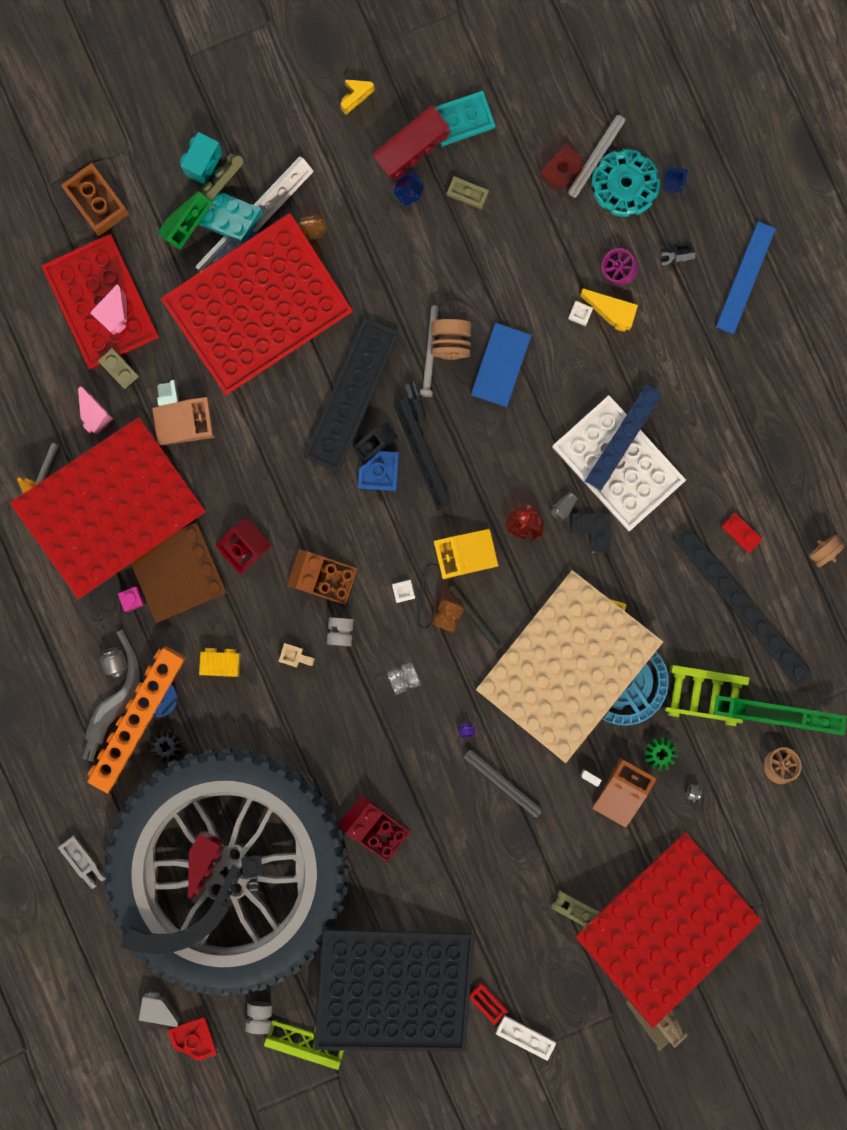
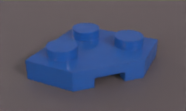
[358,451,399,491]

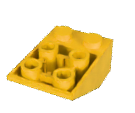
[434,529,498,579]

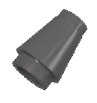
[551,492,577,521]

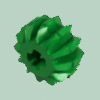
[644,738,678,771]

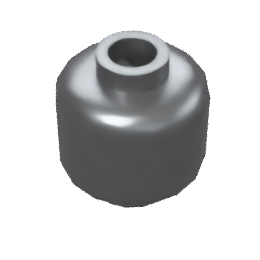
[99,647,128,677]

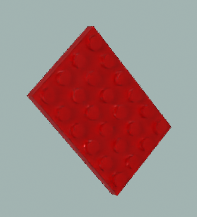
[42,234,159,370]

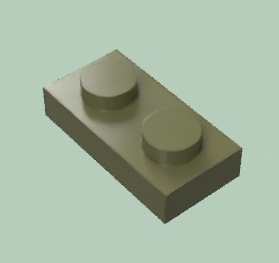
[447,176,489,210]
[98,347,139,389]

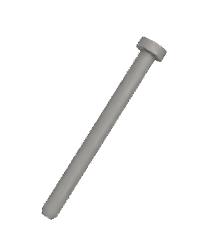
[419,305,439,397]

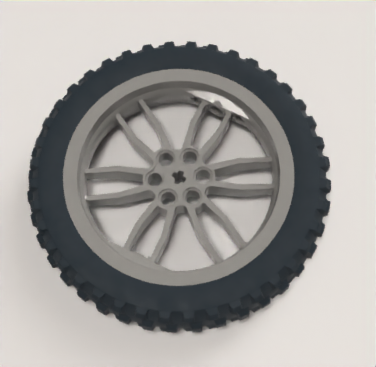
[103,748,349,996]

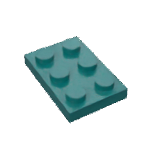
[434,91,495,147]
[198,192,263,243]

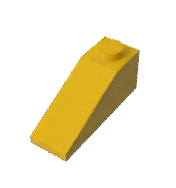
[580,289,638,332]

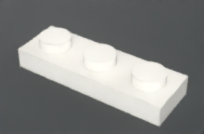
[495,1015,556,1061]

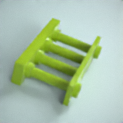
[663,665,749,726]

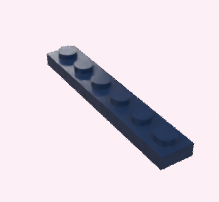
[584,384,663,492]

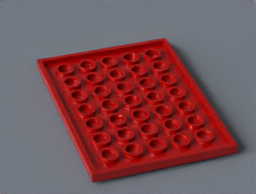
[161,213,353,395]
[9,417,206,600]
[575,832,761,1028]

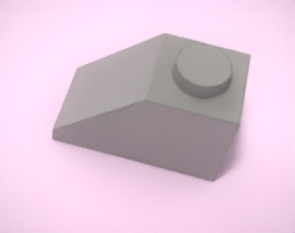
[139,991,180,1027]

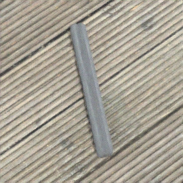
[568,115,625,198]

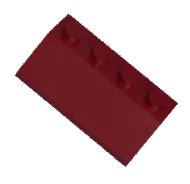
[372,105,452,180]

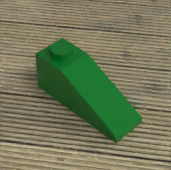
[157,191,213,250]

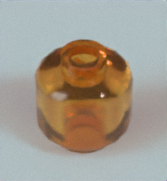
[298,214,326,241]

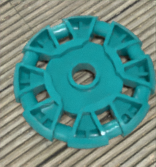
[592,149,660,217]

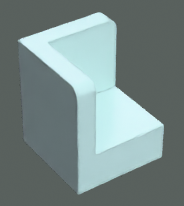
[157,380,179,406]

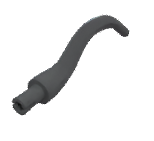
[82,630,140,762]

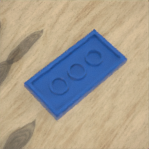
[471,323,531,408]

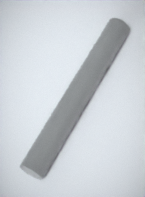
[36,443,59,484]

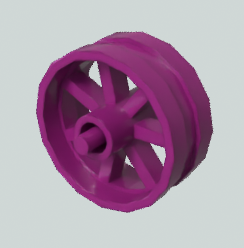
[601,248,638,285]

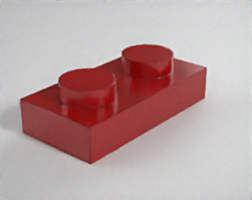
[721,513,763,553]

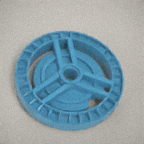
[602,652,668,725]

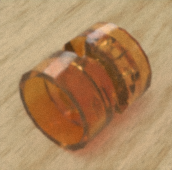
[432,599,464,633]

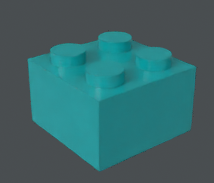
[180,132,223,185]

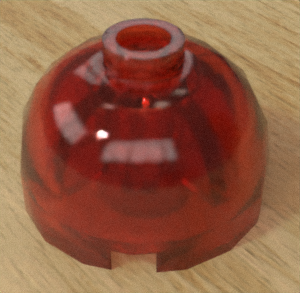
[505,505,544,541]

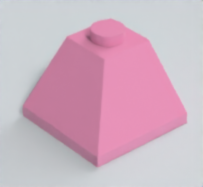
[90,285,127,335]
[78,387,114,435]

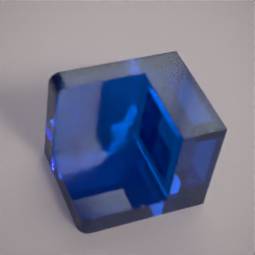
[663,166,688,194]
[393,172,424,206]

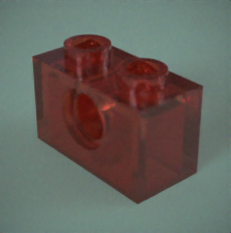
[539,144,583,192]

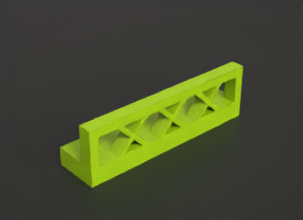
[264,1019,344,1070]

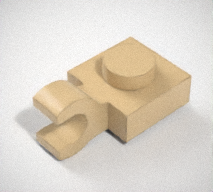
[278,643,315,667]

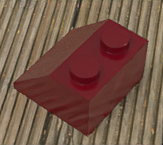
[216,518,272,575]

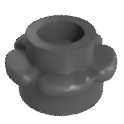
[686,784,702,803]

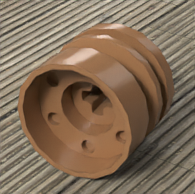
[431,319,471,360]

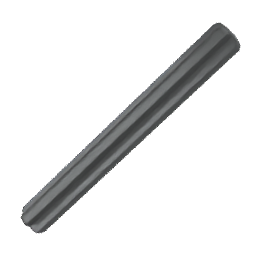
[464,750,542,817]

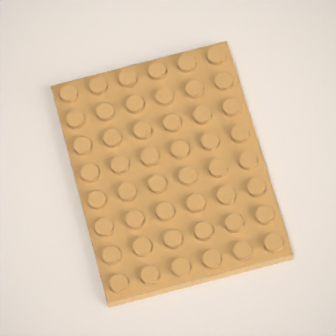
[476,570,663,763]

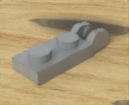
[58,835,106,889]

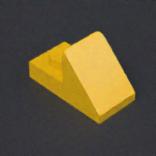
[340,80,375,115]

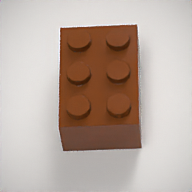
[61,163,129,236]

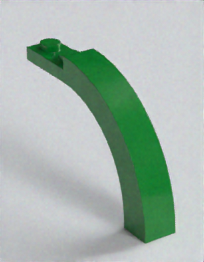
[713,695,847,735]

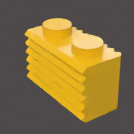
[199,648,241,677]

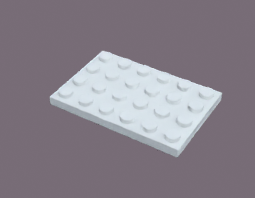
[552,396,686,532]

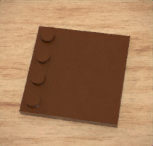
[131,522,227,623]

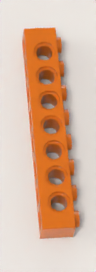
[88,646,186,794]

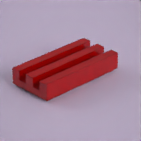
[470,982,508,1025]

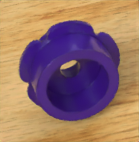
[457,723,476,738]

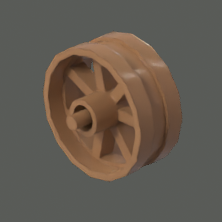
[809,535,845,567]
[763,747,802,784]

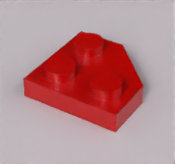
[168,1016,218,1061]

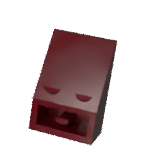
[338,794,411,862]
[188,830,224,899]

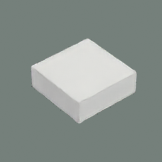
[568,301,593,326]
[392,580,415,603]
[580,769,602,786]

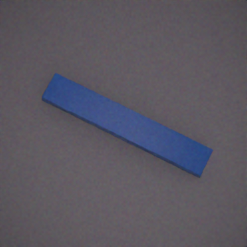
[715,222,776,334]

